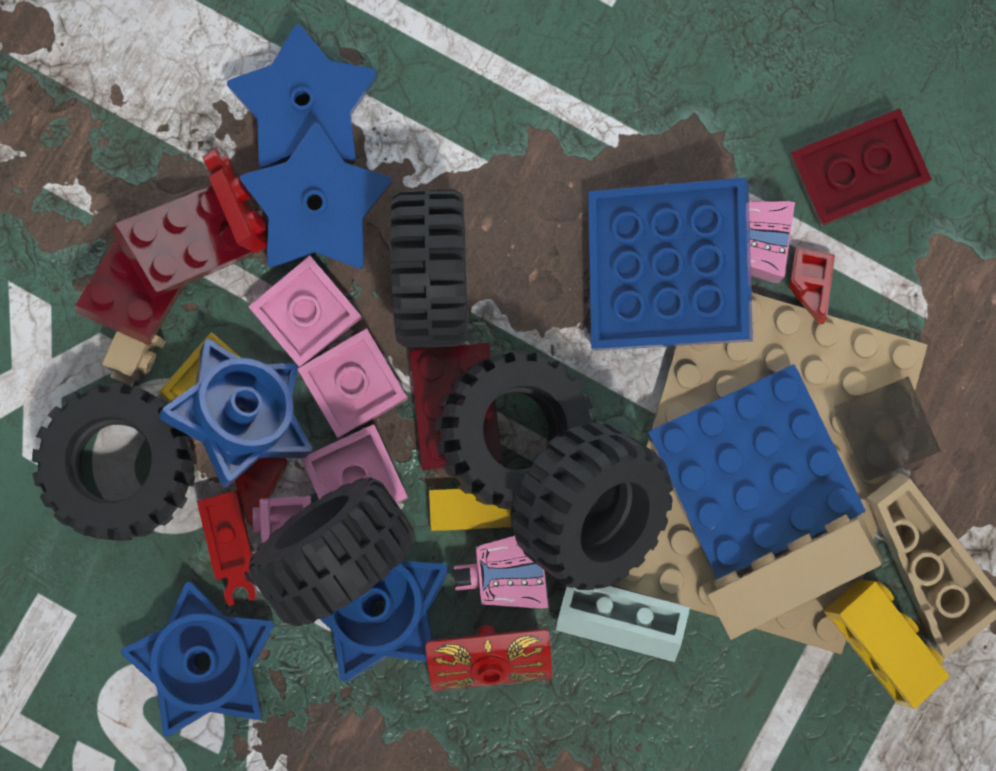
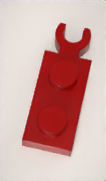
[202,148,268,254]
[197,491,257,606]

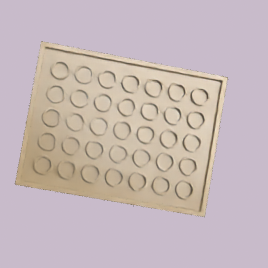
[612,293,928,655]

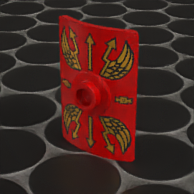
[425,625,553,691]

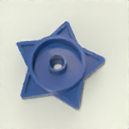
[227,24,377,169]
[240,123,393,269]
[159,339,312,487]
[319,561,450,682]
[121,582,275,737]

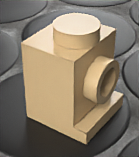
[102,331,166,387]

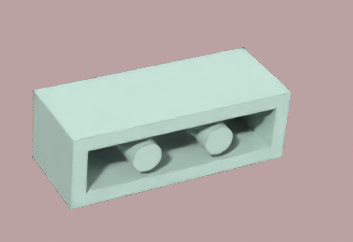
[556,586,690,662]

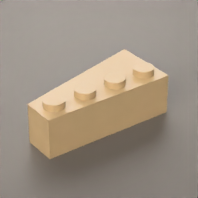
[867,472,996,659]
[708,514,883,640]

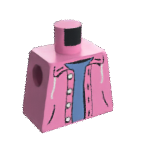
[749,201,795,284]
[453,536,548,608]

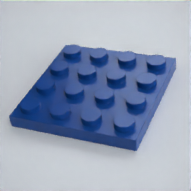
[588,178,753,351]
[647,364,866,580]

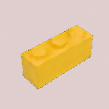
[824,579,950,709]

